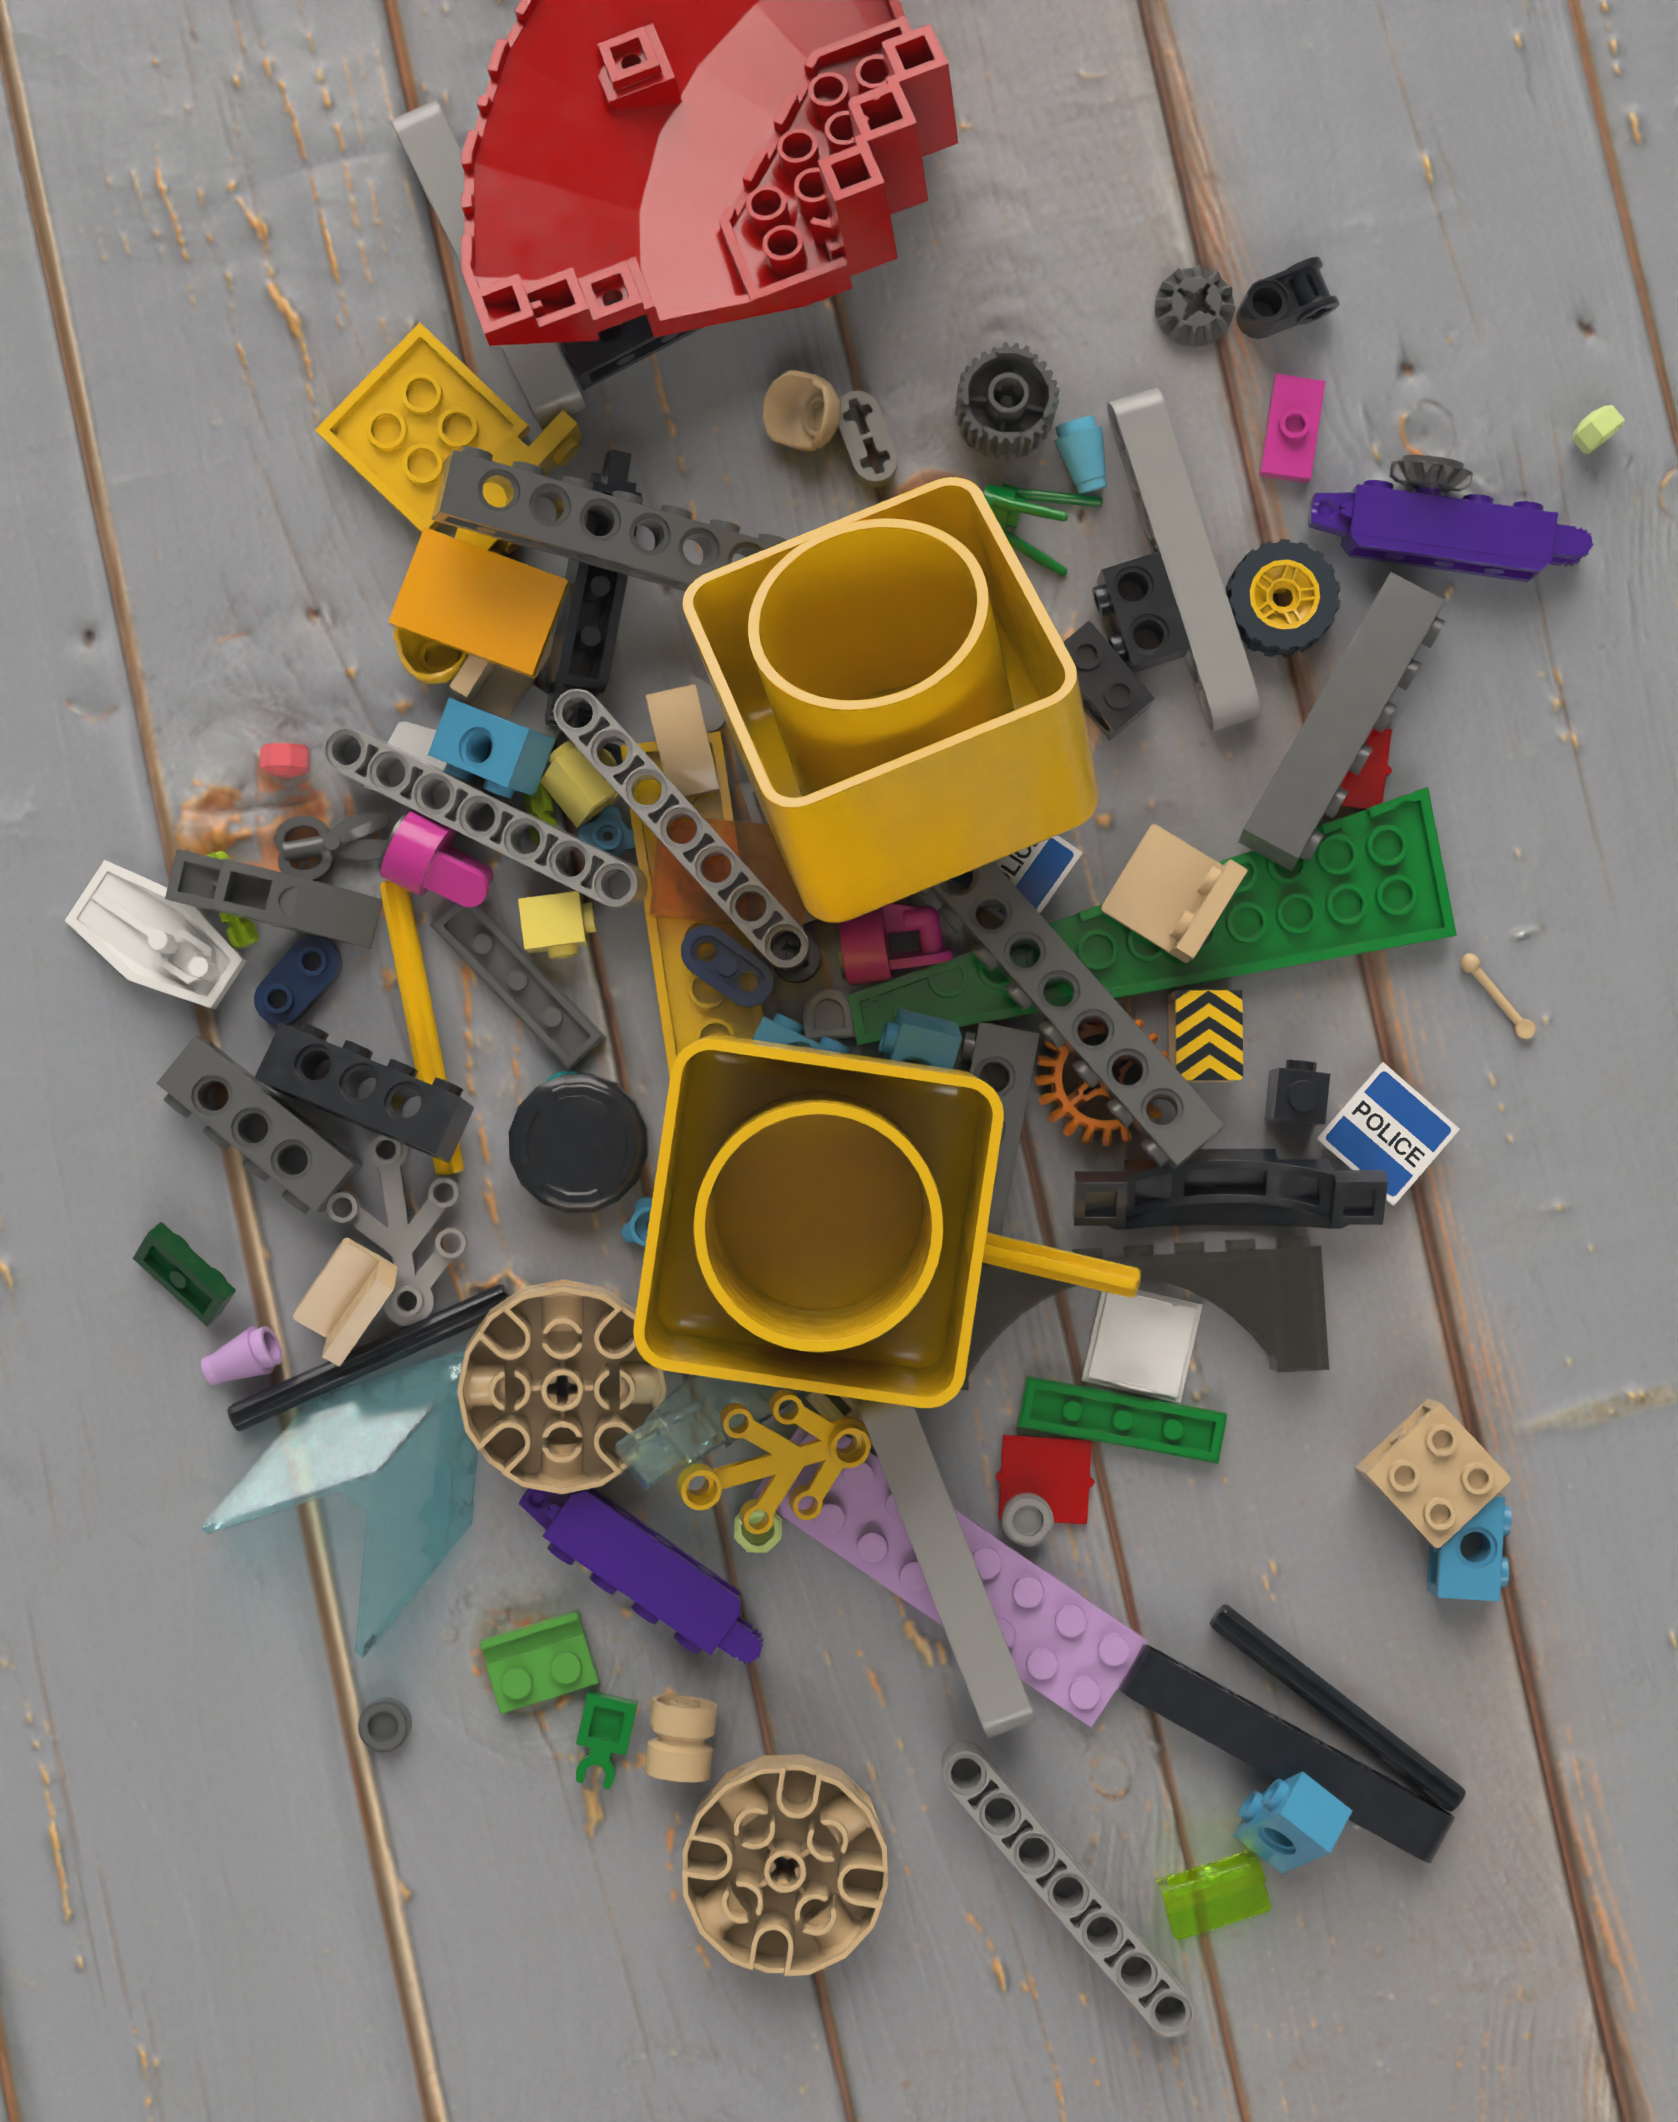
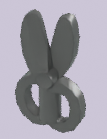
[274,812,391,881]

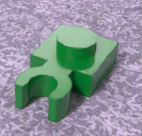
[576,1690,639,1789]

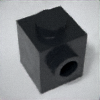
[1264,1060,1331,1126]

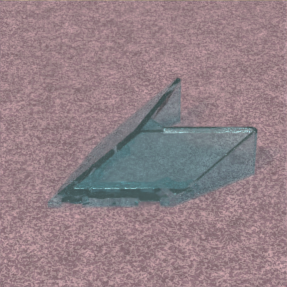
[200,1348,479,1658]

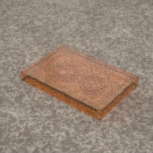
[650,817,805,928]

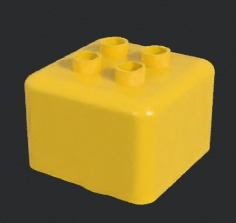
[683,477,1099,923]
[633,1035,1004,1408]

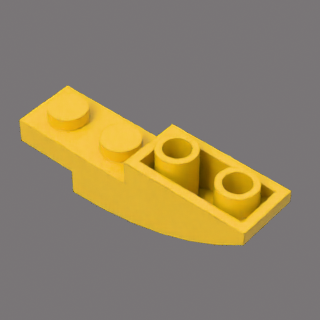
[455,410,582,555]

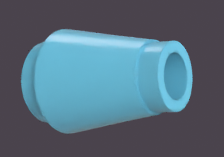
[1054,415,1108,495]

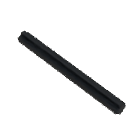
[227,1284,510,1431]
[1210,1604,1466,1812]

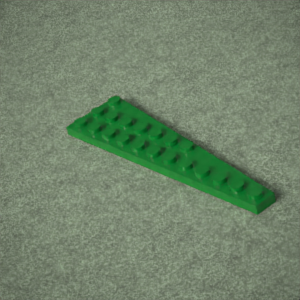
[848,787,1457,1046]

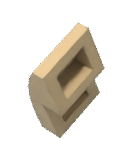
[645,684,720,798]

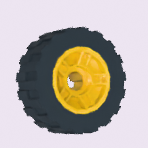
[1226,539,1340,657]

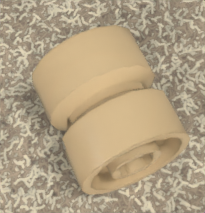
[644,1695,718,1783]

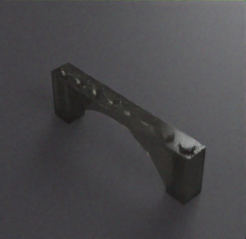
[960,1236,1329,1391]

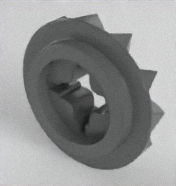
[1155,264,1236,347]
[1389,455,1473,492]

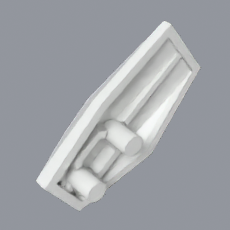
[65,860,247,1010]

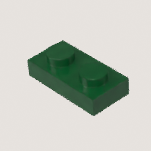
[132,1222,236,1326]

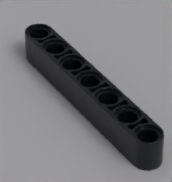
[1119,1644,1455,1864]

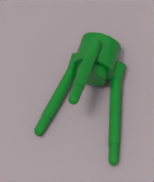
[983,483,1103,576]

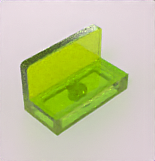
[1155,1849,1272,1940]

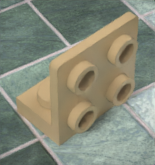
[1101,824,1248,963]
[1354,1398,1511,1548]

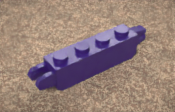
[1308,480,1594,582]
[518,1488,764,1664]

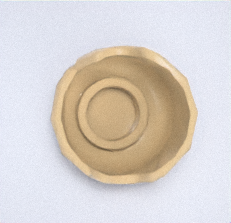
[762,370,841,452]

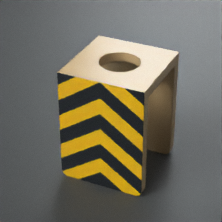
[1167,990,1243,1083]

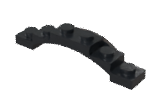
[1072,1149,1388,1230]

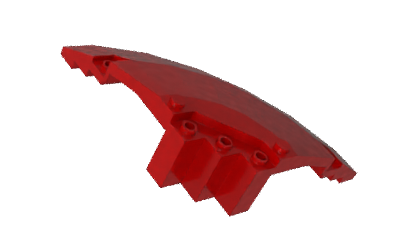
[461,0,959,346]

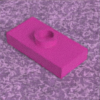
[1259,374,1326,484]

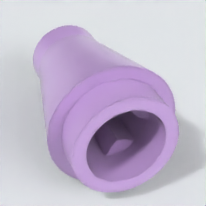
[201,1326,282,1386]

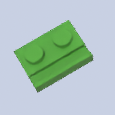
[479,1609,600,1714]

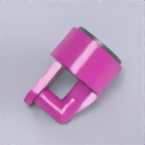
[378,810,494,907]
[835,902,953,986]

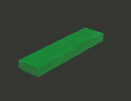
[1017,1375,1227,1464]

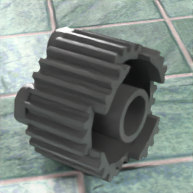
[955,342,1060,460]

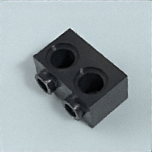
[1092,551,1191,673]
[1063,620,1155,741]

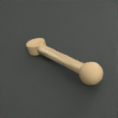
[1460,953,1536,1039]

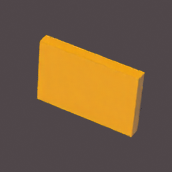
[388,527,570,678]

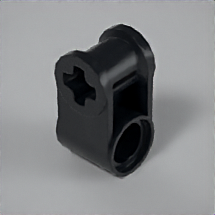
[1236,257,1340,339]

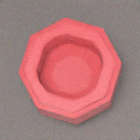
[260,743,311,778]

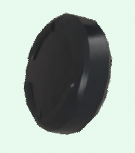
[508,1073,649,1213]

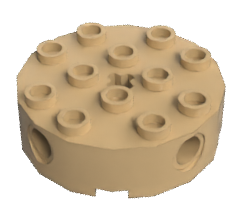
[457,1279,667,1494]
[682,1754,888,1976]

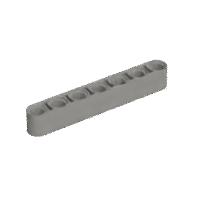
[391,99,586,430]
[1107,387,1262,732]
[553,689,810,970]
[323,727,648,909]
[857,1400,1036,1738]
[941,1740,1195,2038]

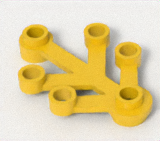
[677,1389,872,1535]

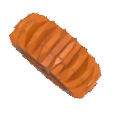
[1034,1019,1169,1147]

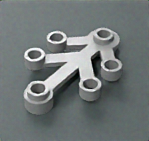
[327,1133,468,1326]

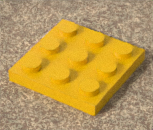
[315,322,531,533]

